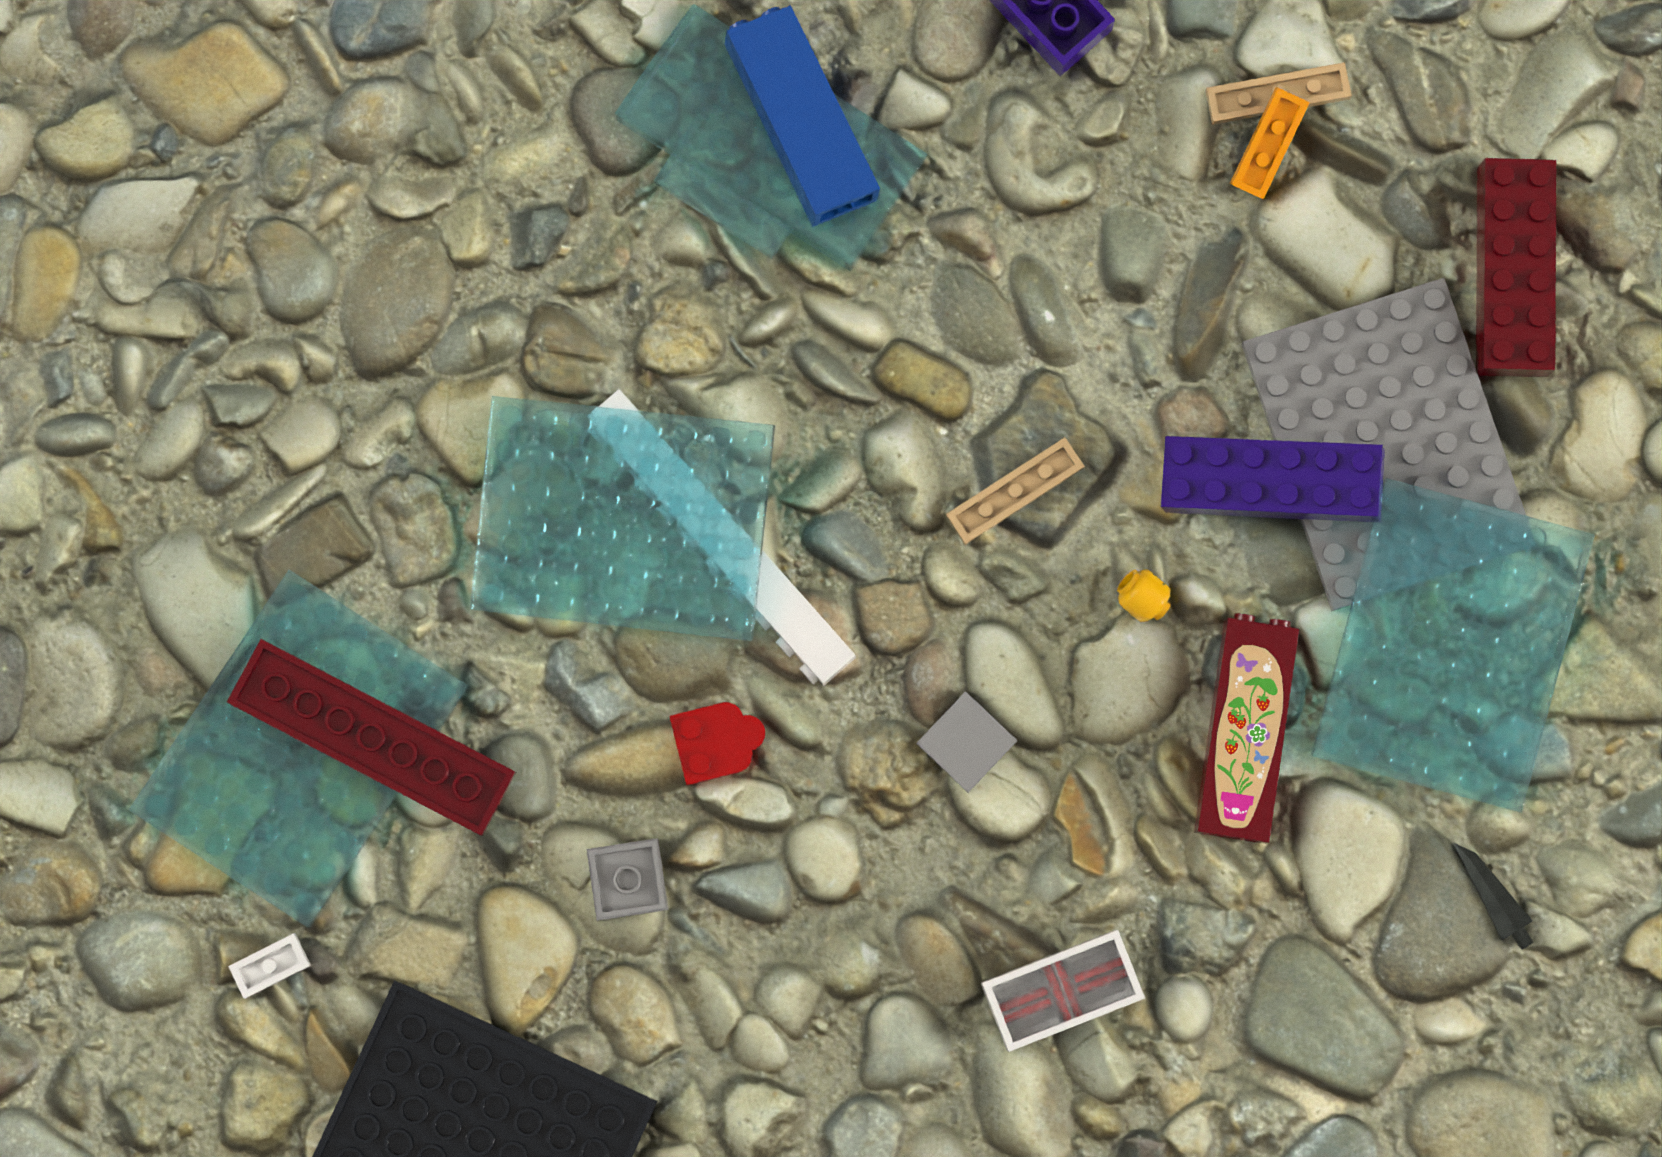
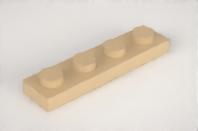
[1205,62,1352,125]
[946,437,1085,545]

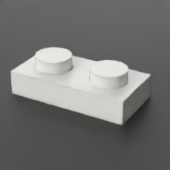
[228,933,311,999]

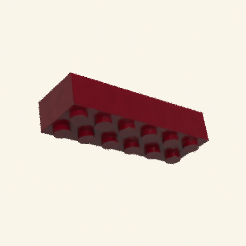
[1476,158,1556,377]

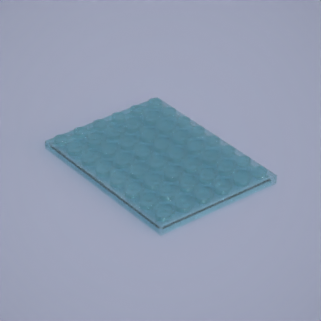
[470,396,775,641]
[1311,478,1595,813]
[129,570,469,928]

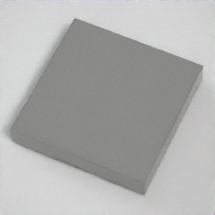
[916,691,1018,793]
[586,838,669,921]

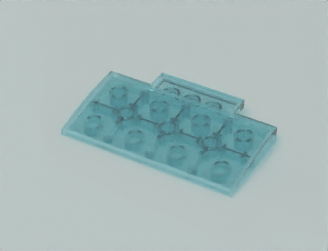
[615,4,928,271]

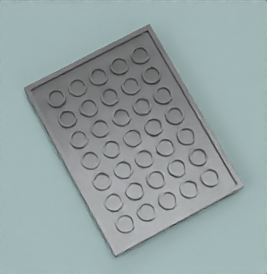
[1241,278,1536,611]

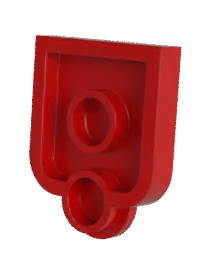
[669,702,765,786]

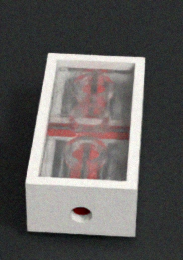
[981,930,1145,1052]

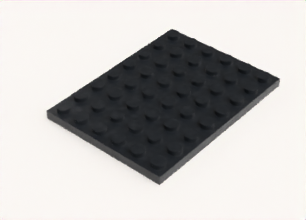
[312,980,658,1157]

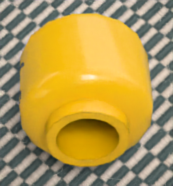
[1117,569,1171,622]

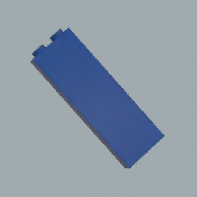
[724,5,880,227]

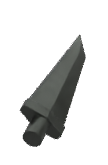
[1453,842,1533,950]

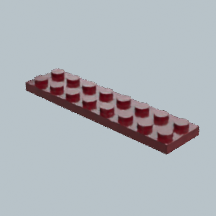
[227,639,517,836]

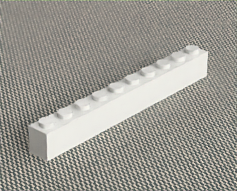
[587,389,856,686]

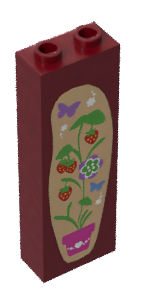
[1194,613,1299,844]

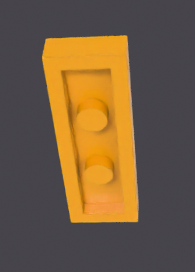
[1230,87,1310,199]

